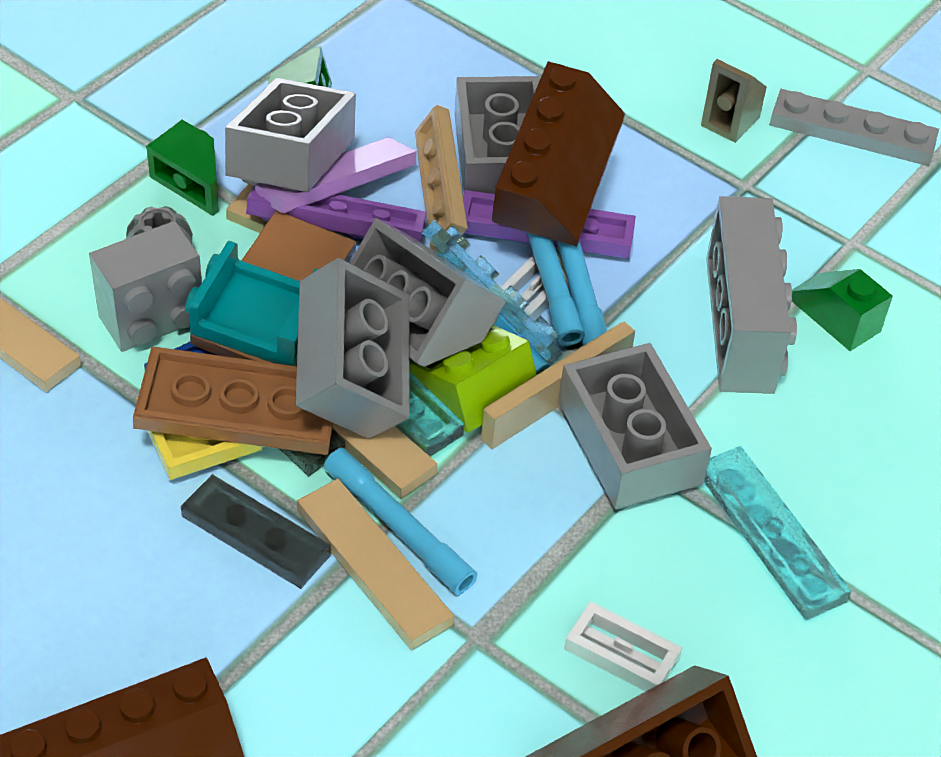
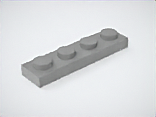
[769,88,940,166]

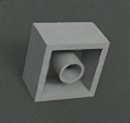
[89,221,202,352]

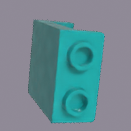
[185,240,319,366]

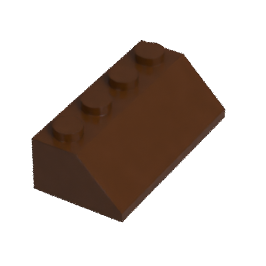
[492,61,625,247]
[0,657,244,757]
[525,665,757,757]

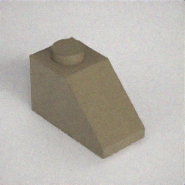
[701,59,767,143]

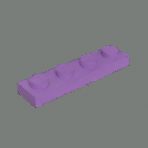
[246,185,427,242]
[463,190,636,258]

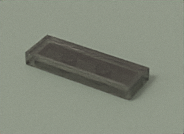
[180,474,331,589]

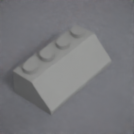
[350,218,506,366]

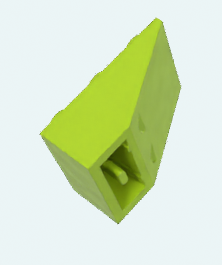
[409,325,537,433]

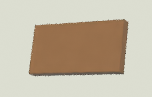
[190,210,356,363]
[133,346,333,455]

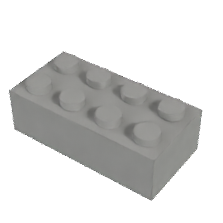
[706,196,797,394]

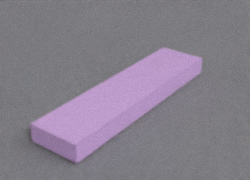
[255,137,416,214]

